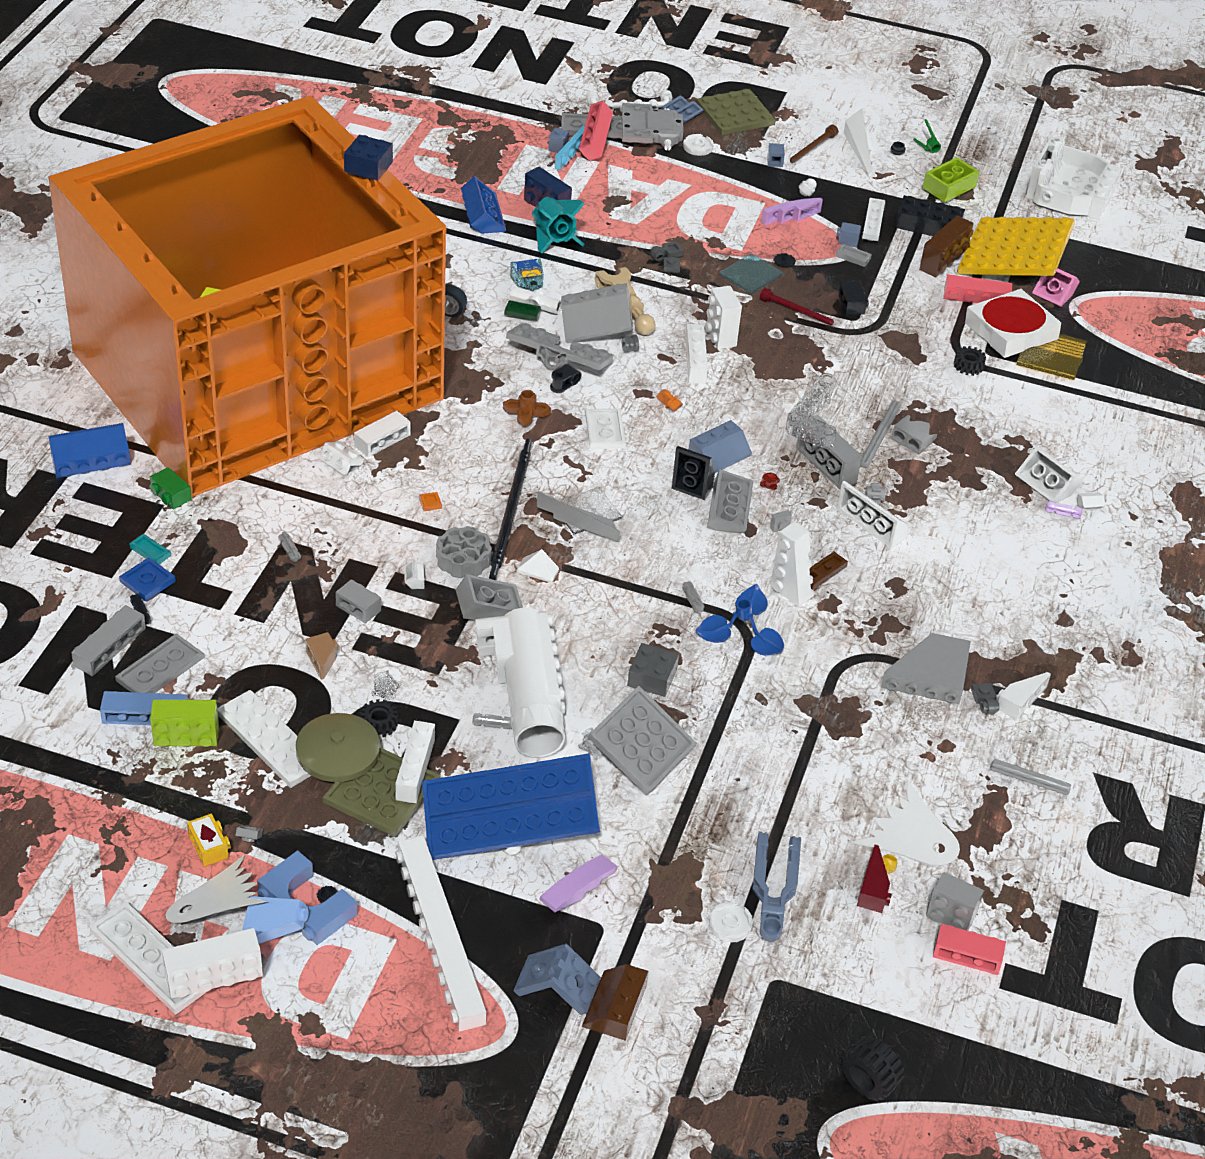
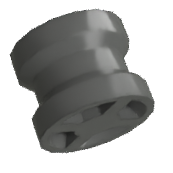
[621,334,639,353]

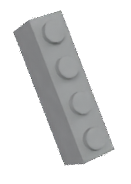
[71,605,146,676]

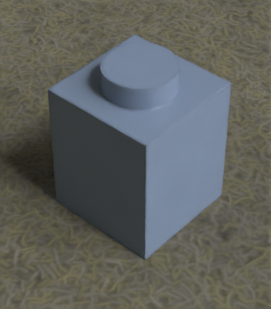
[548,127,569,153]
[767,143,785,167]
[836,222,861,248]

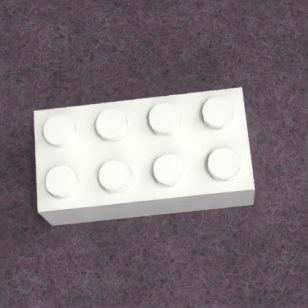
[162,928,263,999]

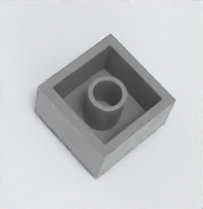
[926,872,984,931]

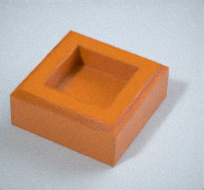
[419,492,442,511]

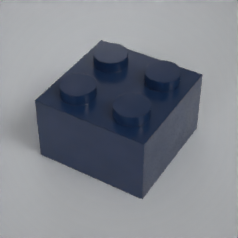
[344,134,393,181]

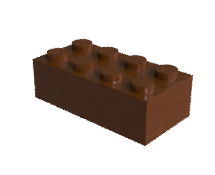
[919,215,974,278]

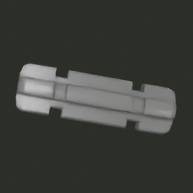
[278,532,301,562]
[682,581,704,613]
[472,713,511,729]

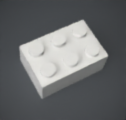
[705,286,742,349]

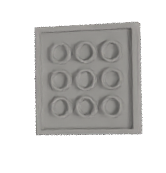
[587,686,697,795]

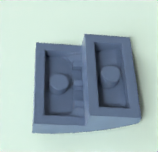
[661,95,703,123]

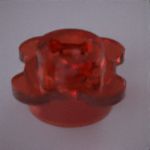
[760,472,780,490]

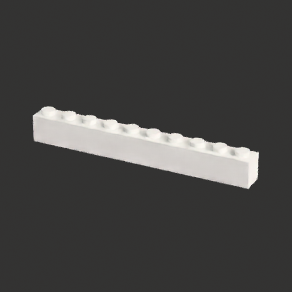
[395,836,486,1032]

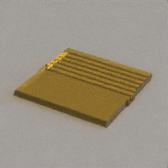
[1016,334,1087,380]

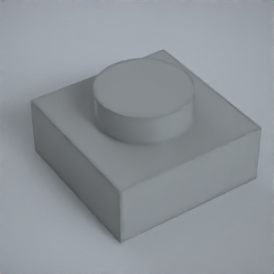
[770,510,792,532]
[236,825,263,842]

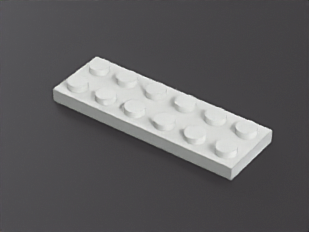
[217,690,311,788]
[89,902,208,1015]

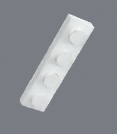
[862,198,885,241]

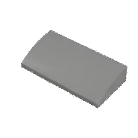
[707,469,754,533]

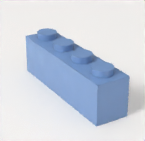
[100,691,188,725]

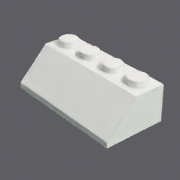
[837,481,909,549]

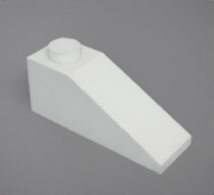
[996,672,1051,720]

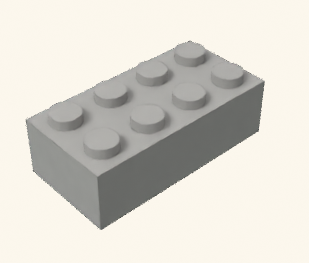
[796,414,862,490]

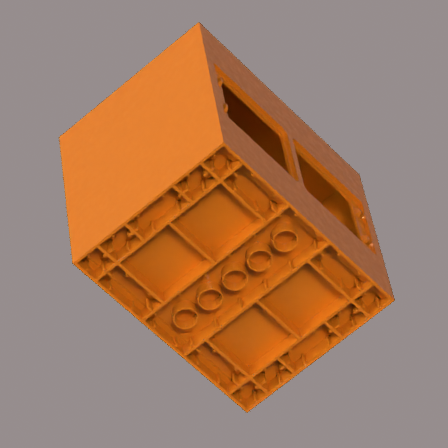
[48,96,446,497]

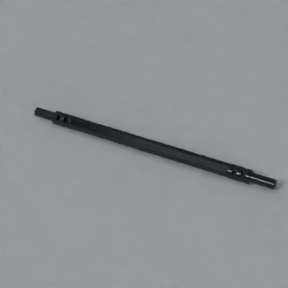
[489,439,532,580]

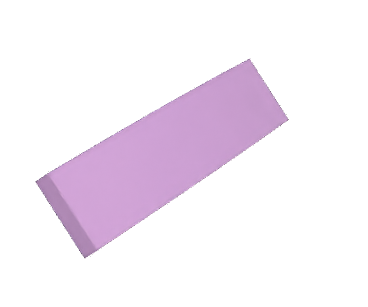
[761,198,823,226]
[539,854,618,912]

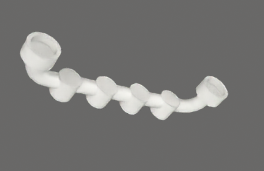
[587,90,672,112]

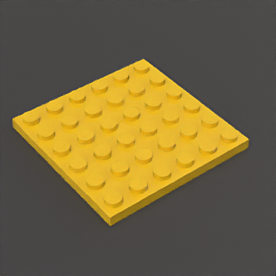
[957,217,1075,276]

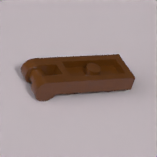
[809,551,848,591]

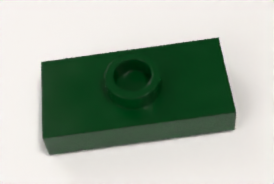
[504,300,541,321]

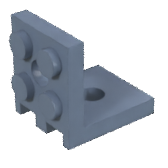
[513,944,601,1015]

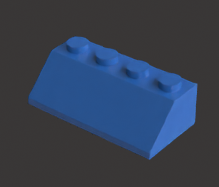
[461,176,506,234]
[48,423,131,478]

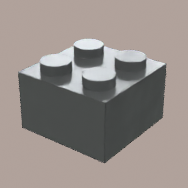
[627,643,679,697]

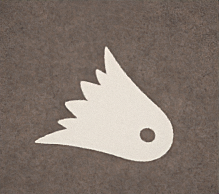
[851,781,960,865]
[166,855,267,923]

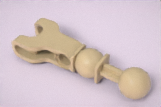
[595,267,656,335]

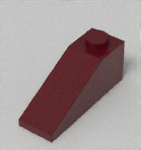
[857,844,892,913]

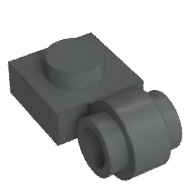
[650,241,683,261]
[971,683,999,715]

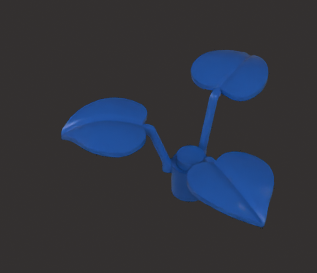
[696,584,784,656]

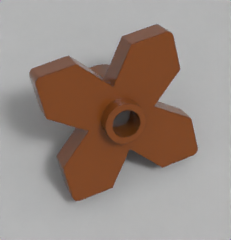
[503,390,551,426]

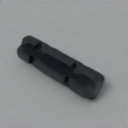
[130,593,151,625]

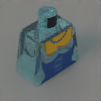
[510,258,543,292]

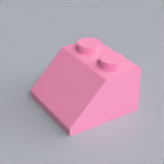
[1032,268,1080,307]

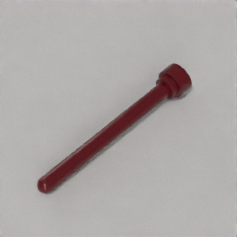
[760,287,834,325]

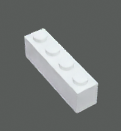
[685,324,708,384]
[396,720,435,804]

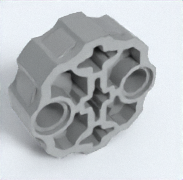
[436,526,492,578]

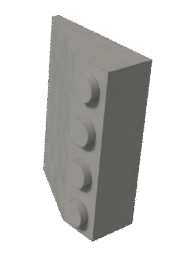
[561,283,632,343]

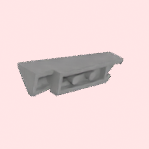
[537,491,620,542]

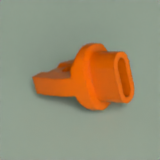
[656,389,683,412]

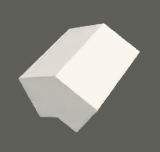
[1077,492,1105,511]
[404,560,424,589]

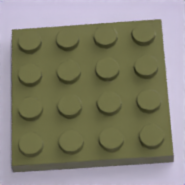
[696,89,776,135]
[323,747,440,838]

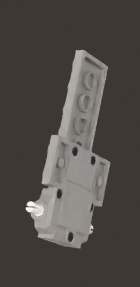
[561,103,683,150]

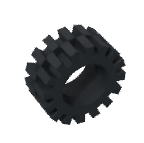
[954,346,986,376]
[361,699,398,737]

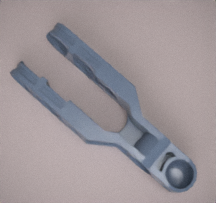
[752,831,801,942]

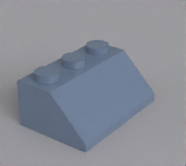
[689,420,752,473]

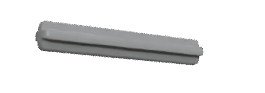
[991,759,1072,795]

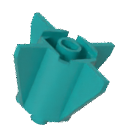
[532,197,584,253]

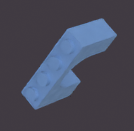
[257,851,357,946]

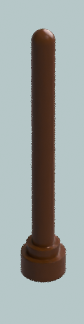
[790,124,839,163]

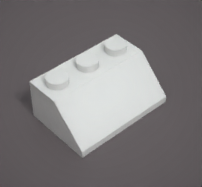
[1015,446,1083,504]

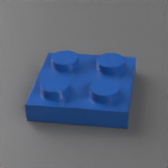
[119,557,176,601]

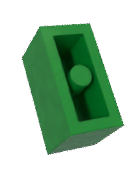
[149,467,192,510]

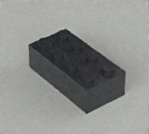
[895,195,965,236]

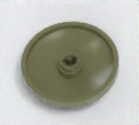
[296,713,380,782]

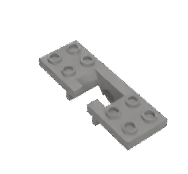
[506,323,614,370]

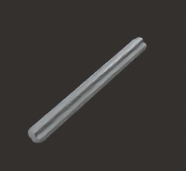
[860,400,901,468]

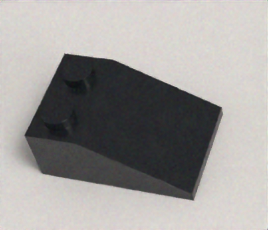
[671,446,715,500]

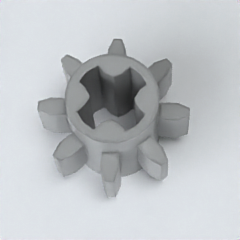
[865,483,886,505]

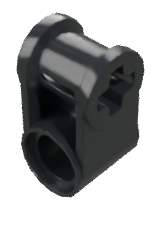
[550,364,582,393]

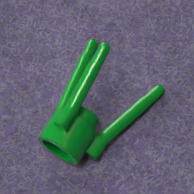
[913,119,941,153]

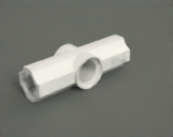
[510,286,561,315]

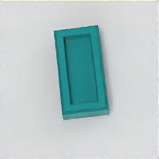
[129,534,171,564]

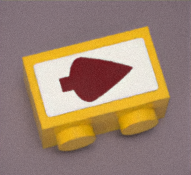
[187,813,231,867]

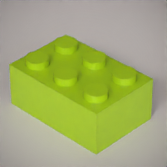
[923,157,980,202]
[150,699,219,747]

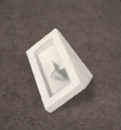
[517,549,559,583]

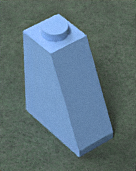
[242,896,309,944]

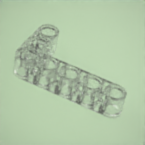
[785,373,836,449]

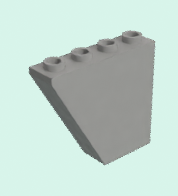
[881,633,971,704]

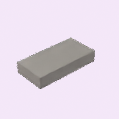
[835,244,872,267]

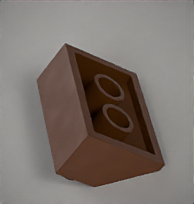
[582,964,649,1041]

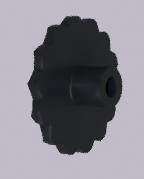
[773,253,796,267]

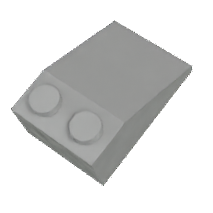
[455,574,523,620]

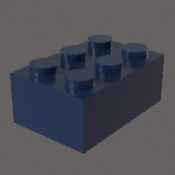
[524,166,572,207]

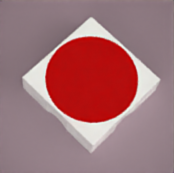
[965,289,1061,358]

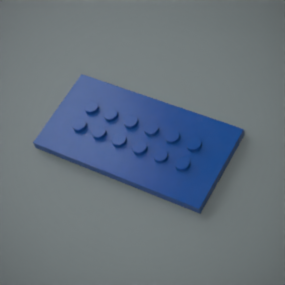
[422,753,600,860]

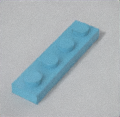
[555,126,585,170]

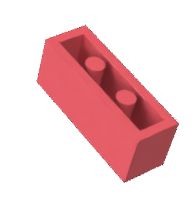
[933,924,1006,975]

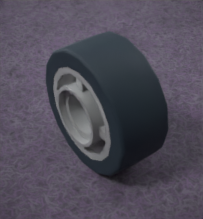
[445,284,467,318]

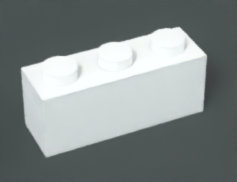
[354,411,410,457]

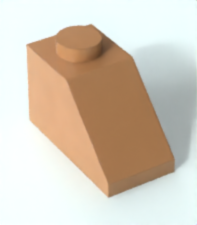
[306,632,338,679]

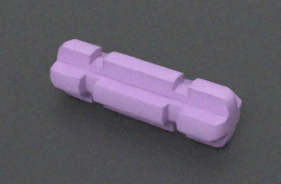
[1046,501,1082,519]

